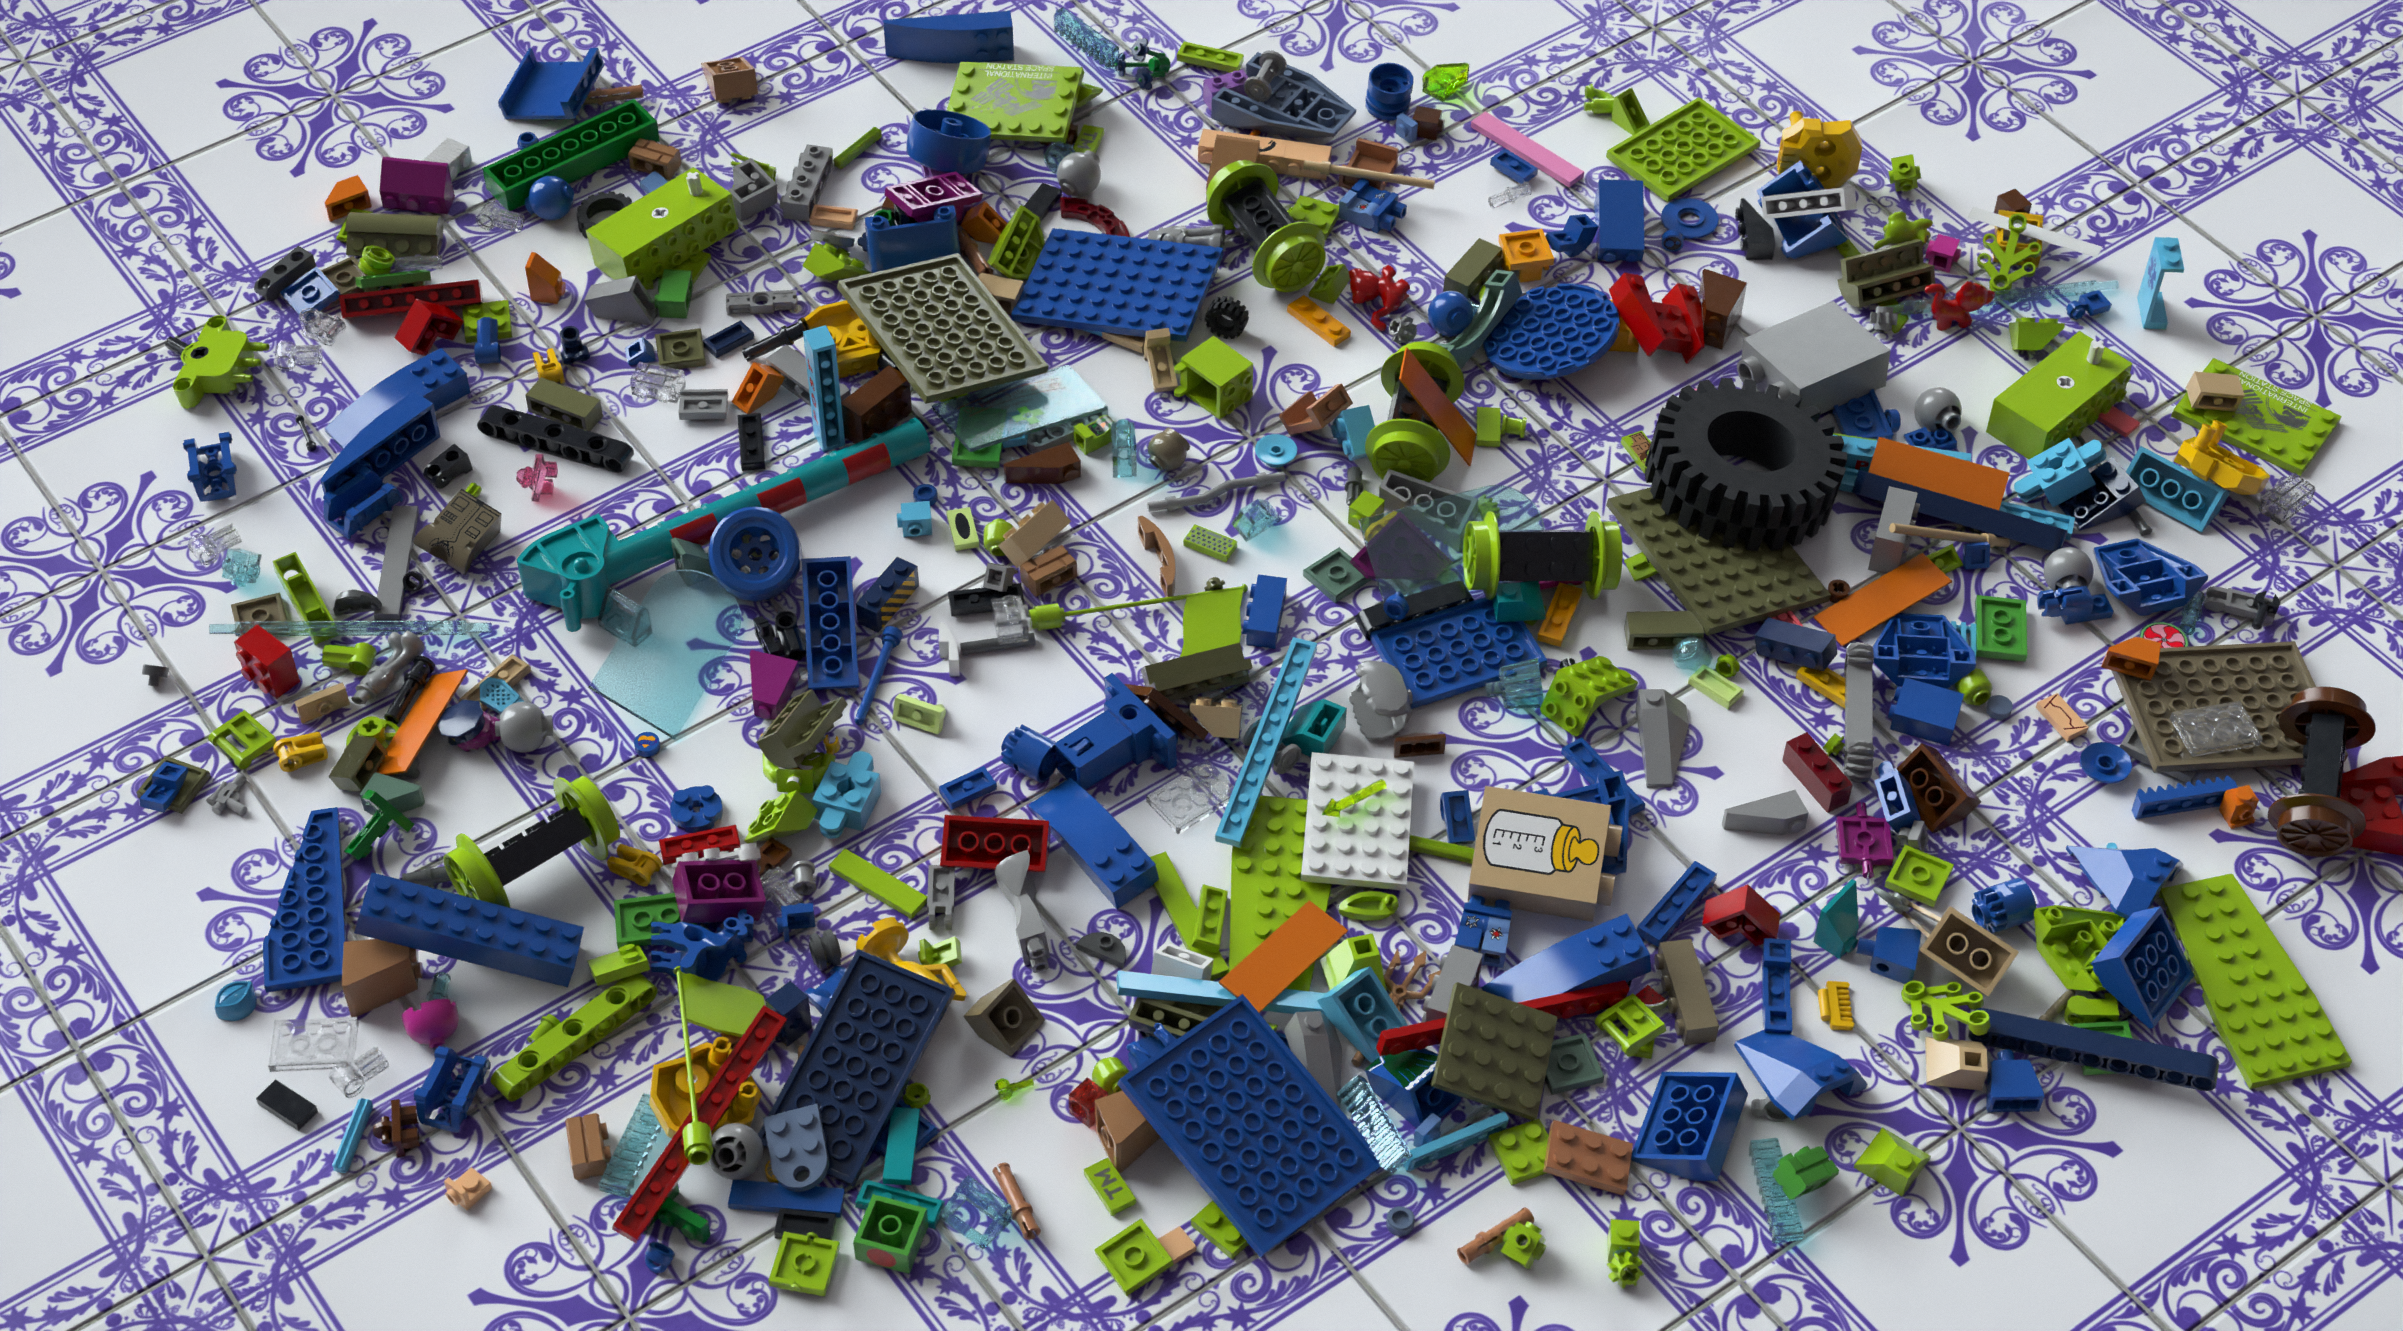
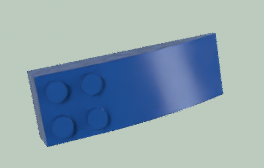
[883,11,1014,64]
[324,348,471,449]
[320,391,441,494]
[801,556,859,690]
[1028,778,1159,909]
[1481,913,1651,1003]

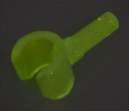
[995,1078,1034,1100]

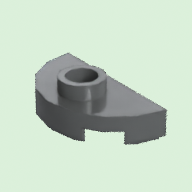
[333,590,382,615]
[1076,932,1126,969]

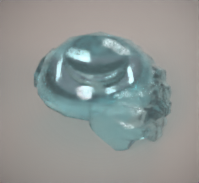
[1044,141,1076,174]

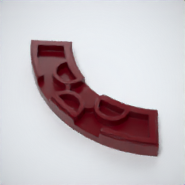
[1060,197,1130,237]

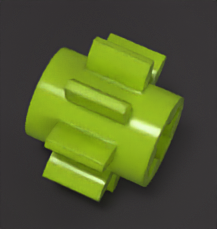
[1607,1250,1644,1289]

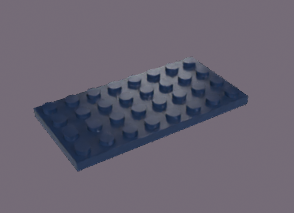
[758,949,955,1187]

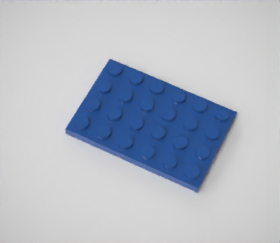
[1370,597,1548,709]

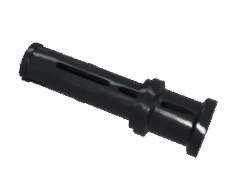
[742,317,810,362]
[384,655,435,725]

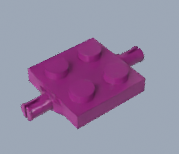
[1836,802,1894,879]

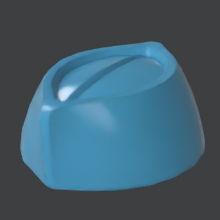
[215,981,257,1021]

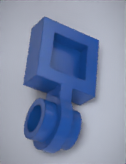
[2066,290,2112,320]

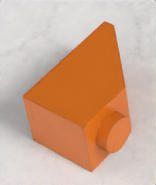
[324,175,372,222]
[960,201,1008,245]
[525,252,566,304]
[732,362,785,414]
[2101,636,2161,681]

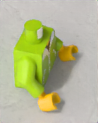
[761,733,840,793]

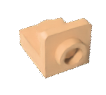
[444,1167,492,1211]

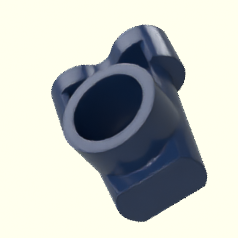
[560,326,590,365]

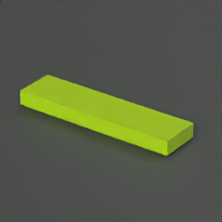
[828,848,927,919]

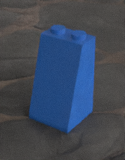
[1594,179,1645,262]

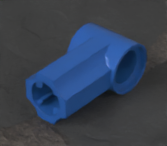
[474,317,501,364]

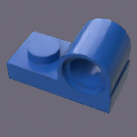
[1440,790,1475,844]

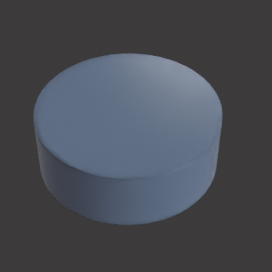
[1986,695,2013,720]
[1386,1206,1415,1236]

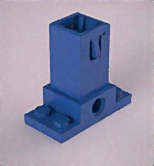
[1055,673,1177,790]

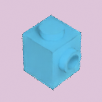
[897,501,932,537]

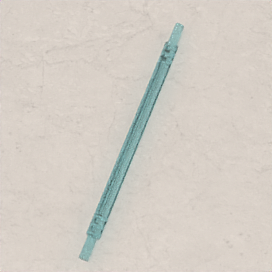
[1882,280,2119,315]
[209,620,492,637]

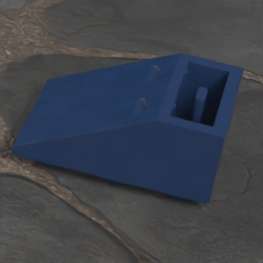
[2058,457,2146,531]

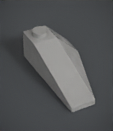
[1636,689,1689,787]
[1284,1011,1342,1108]

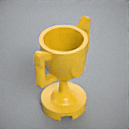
[856,917,967,1001]

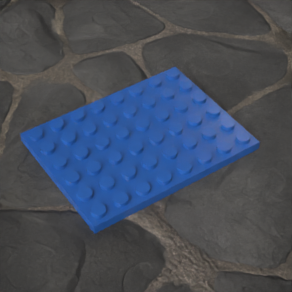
[1011,228,1224,342]
[1117,994,1385,1258]

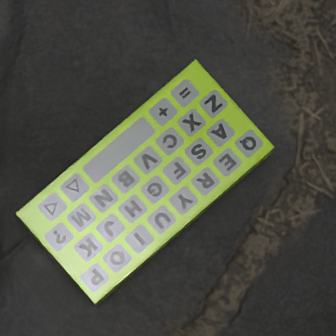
[1183,524,1237,562]

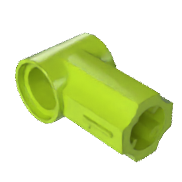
[322,642,377,676]

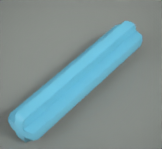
[332,1098,373,1173]

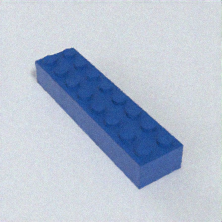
[354,872,584,987]

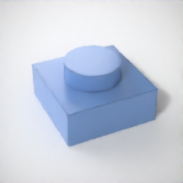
[1395,113,1418,144]
[1413,1113,1441,1148]

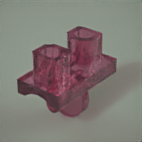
[516,454,558,502]

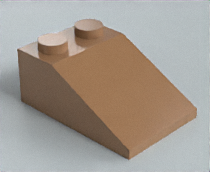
[701,56,758,103]

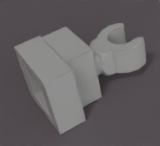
[983,563,1018,592]

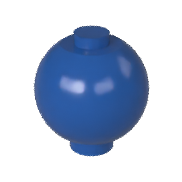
[525,176,574,221]
[1428,291,1473,337]

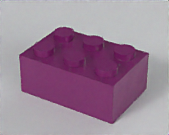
[672,860,766,923]

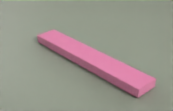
[1471,111,1584,188]

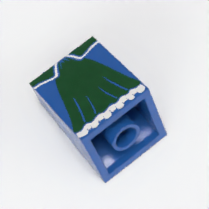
[1365,1048,1461,1128]

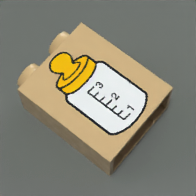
[1468,786,1623,922]

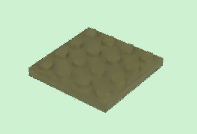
[1431,982,1557,1121]

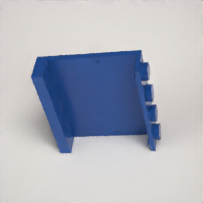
[498,48,605,119]

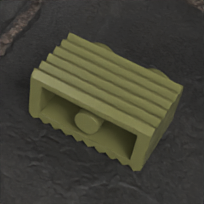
[329,735,387,792]

